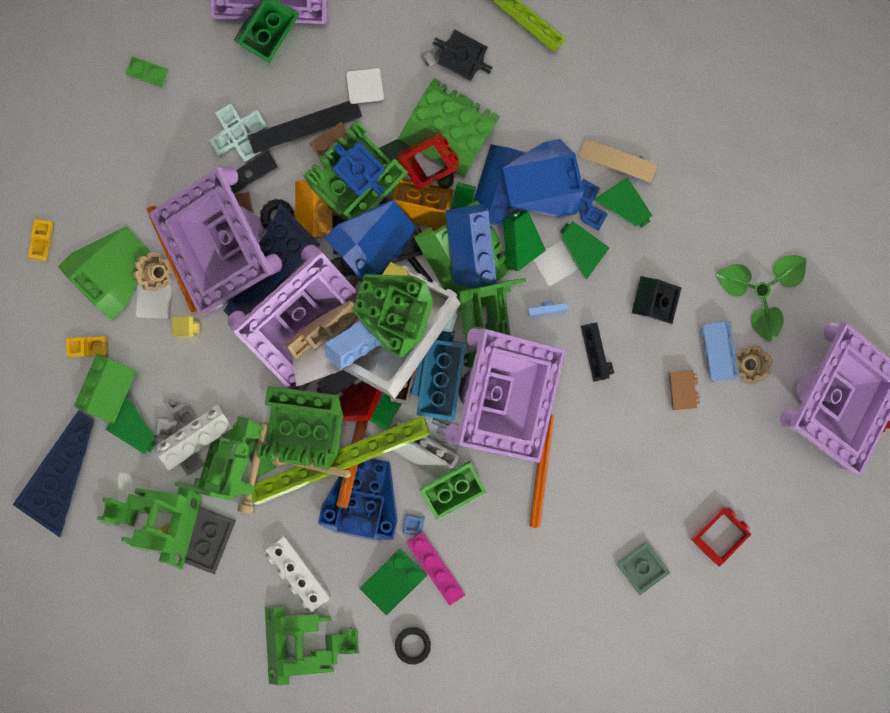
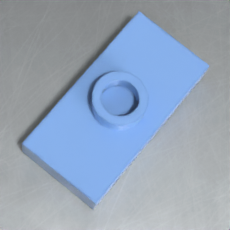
[528,301,568,316]

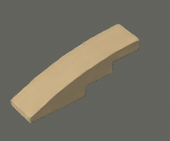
[578,139,658,183]
[284,300,358,360]

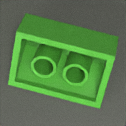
[74,353,137,424]
[419,461,487,520]

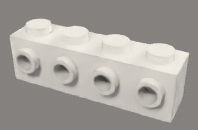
[155,404,233,470]
[387,417,460,478]
[265,536,331,612]

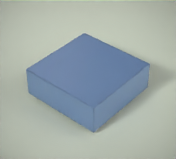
[402,514,425,536]

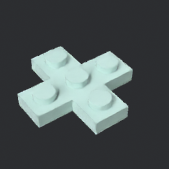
[208,104,268,163]

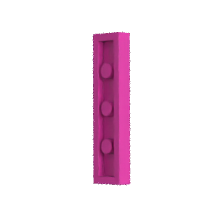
[406,532,465,606]

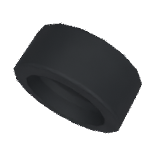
[395,627,431,665]

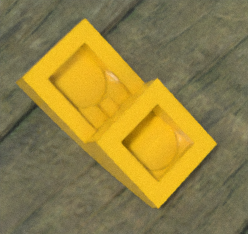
[27,219,54,262]
[66,336,108,357]

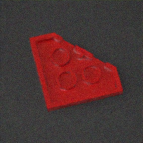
[339,381,382,422]

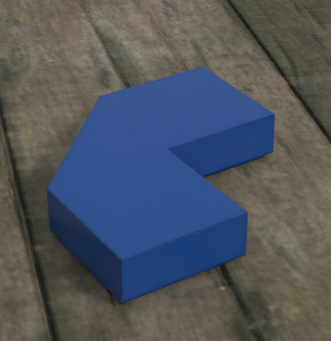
[578,179,608,231]

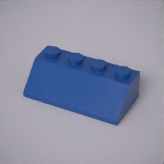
[473,144,525,228]
[445,204,497,287]

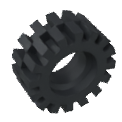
[260,199,295,230]

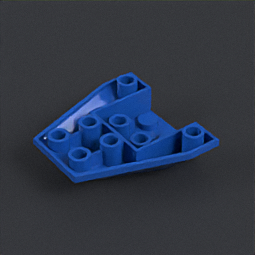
[501,139,584,217]
[324,200,416,283]
[318,459,397,541]

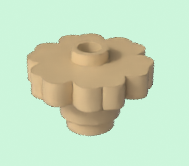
[133,252,172,292]
[736,345,773,384]

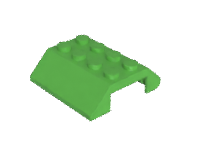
[398,78,500,178]
[303,121,408,221]
[414,201,509,298]
[257,386,343,469]

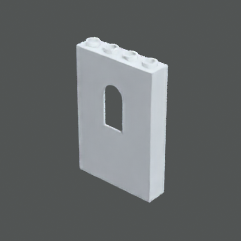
[344,266,461,399]

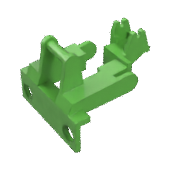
[457,278,526,368]
[174,416,264,500]
[97,488,202,570]
[265,606,359,685]

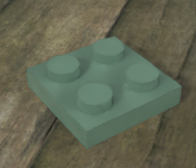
[616,542,670,596]

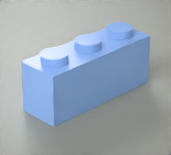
[325,321,382,370]
[702,321,739,382]

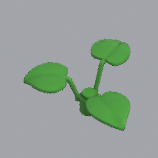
[717,255,807,342]

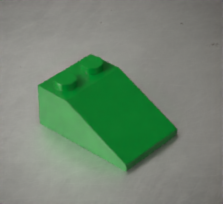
[234,0,299,63]
[359,548,427,616]

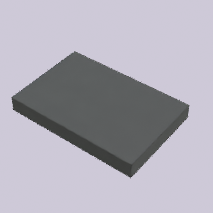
[184,507,236,575]

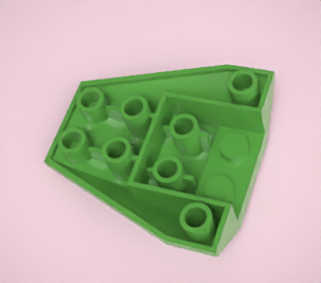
[58,226,151,321]
[353,274,433,357]

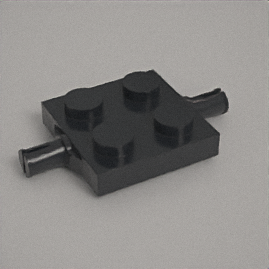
[432,29,493,81]

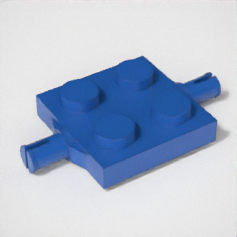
[331,142,386,197]

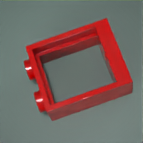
[398,132,460,190]
[690,507,752,567]

